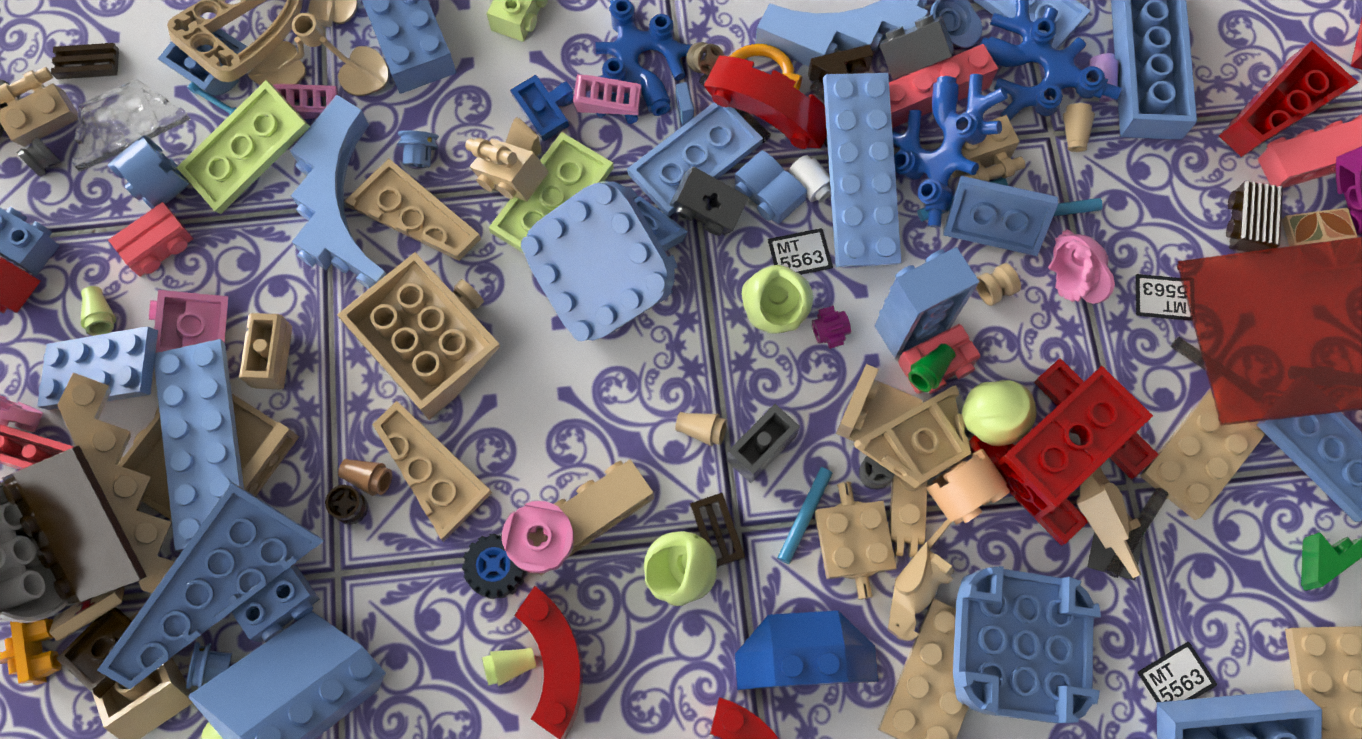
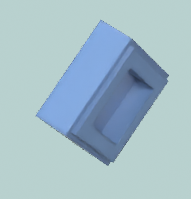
[676,82,694,126]

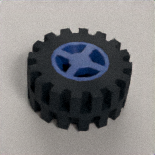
[462,534,527,599]

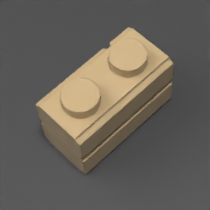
[239,313,293,389]

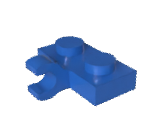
[510,75,574,142]

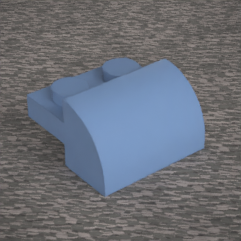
[158,17,248,95]

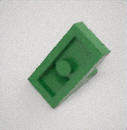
[1301,533,1362,591]

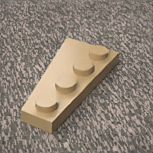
[372,401,492,542]

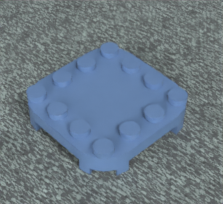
[521,181,678,341]
[953,566,1101,723]

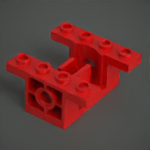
[969,358,1159,546]

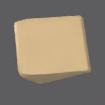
[505,117,541,156]

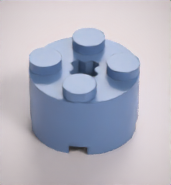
[108,135,190,209]

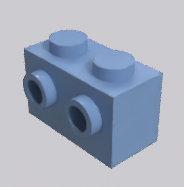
[0,207,60,276]
[232,565,320,643]

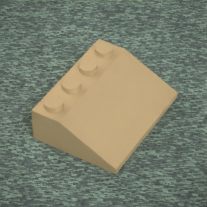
[337,252,500,420]

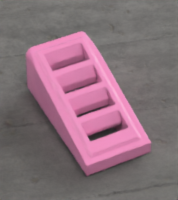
[573,74,642,115]
[273,84,338,119]

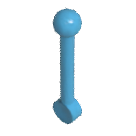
[187,82,237,116]

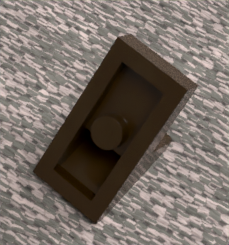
[808,45,873,87]

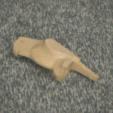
[1077,465,1141,578]
[888,519,954,641]

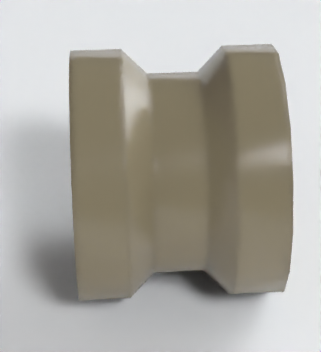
[686,42,724,75]

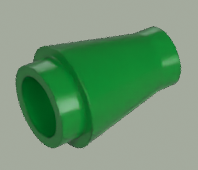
[908,343,956,392]

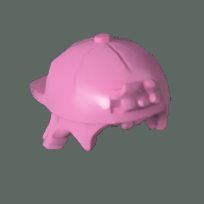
[1048,229,1115,304]

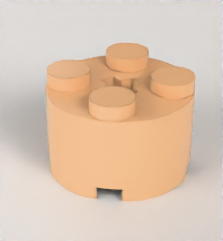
[925,449,1010,525]

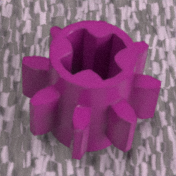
[812,306,851,349]

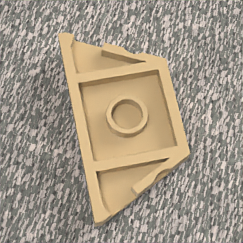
[853,385,971,488]

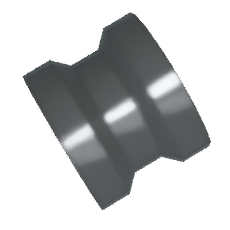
[16,137,61,177]
[859,456,895,490]

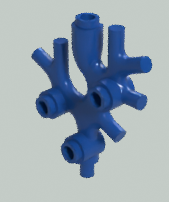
[596,0,693,124]
[980,0,1122,121]
[892,74,1008,228]

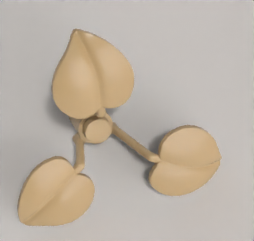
[248,0,389,96]

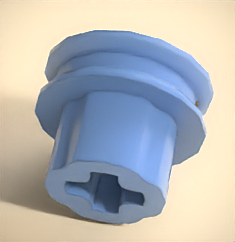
[397,130,439,168]
[186,642,232,689]

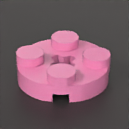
[0,395,43,432]
[502,501,574,573]

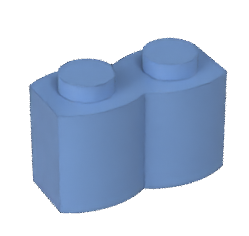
[735,150,807,224]

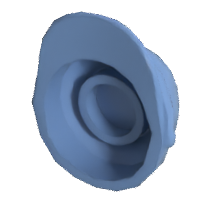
[929,0,983,48]

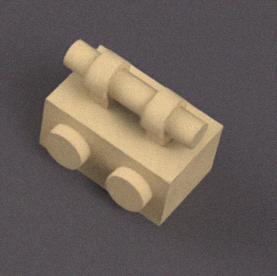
[0,67,81,147]
[952,115,1025,182]
[465,138,549,201]

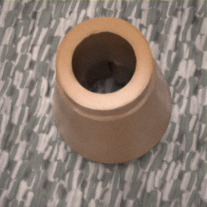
[338,459,392,496]

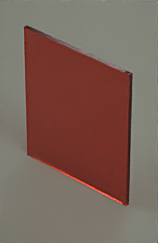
[1177,237,1362,426]

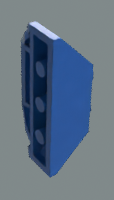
[735,611,879,690]

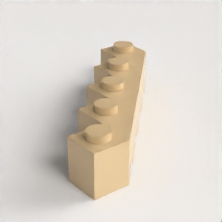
[57,373,174,593]

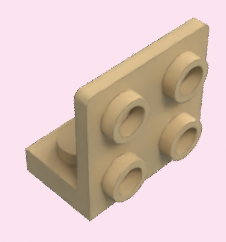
[836,364,922,442]

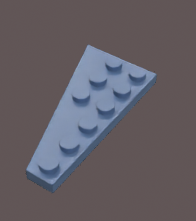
[97,482,324,689]

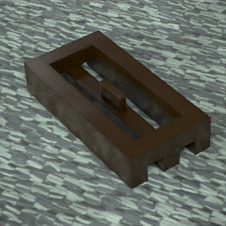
[51,43,119,79]
[690,493,745,568]

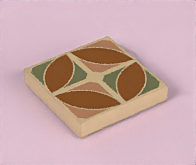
[1282,208,1362,278]

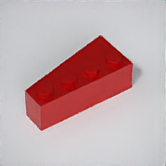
[1218,41,1359,157]

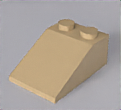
[92,612,193,739]

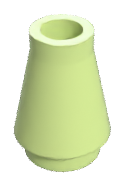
[81,286,116,336]
[482,647,536,686]

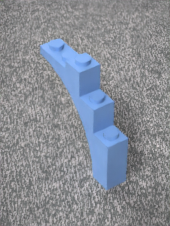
[755,0,928,66]
[290,95,387,289]

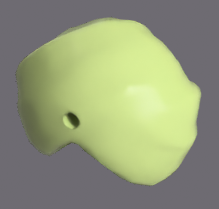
[742,265,813,334]
[962,380,1037,446]
[644,531,717,606]

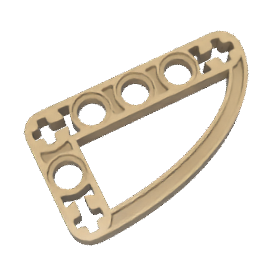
[167,0,303,82]

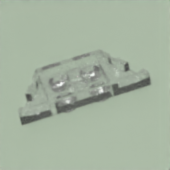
[72,78,191,172]

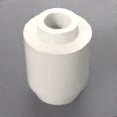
[789,155,831,202]

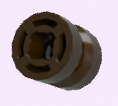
[325,484,368,525]

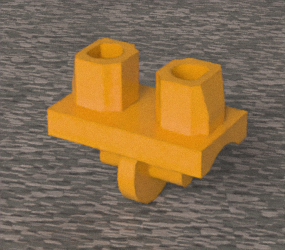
[0,618,62,685]

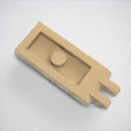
[889,475,928,558]

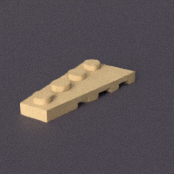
[344,158,481,261]

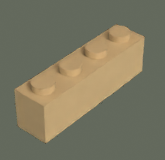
[529,459,654,576]

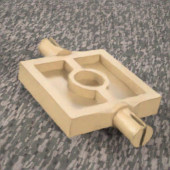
[815,482,896,600]

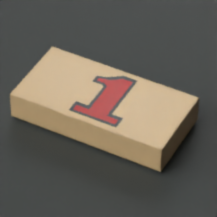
[49,586,125,641]

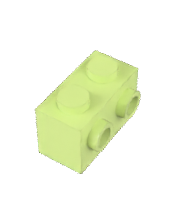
[486,0,548,42]

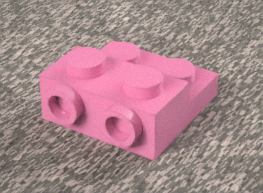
[149,290,228,353]

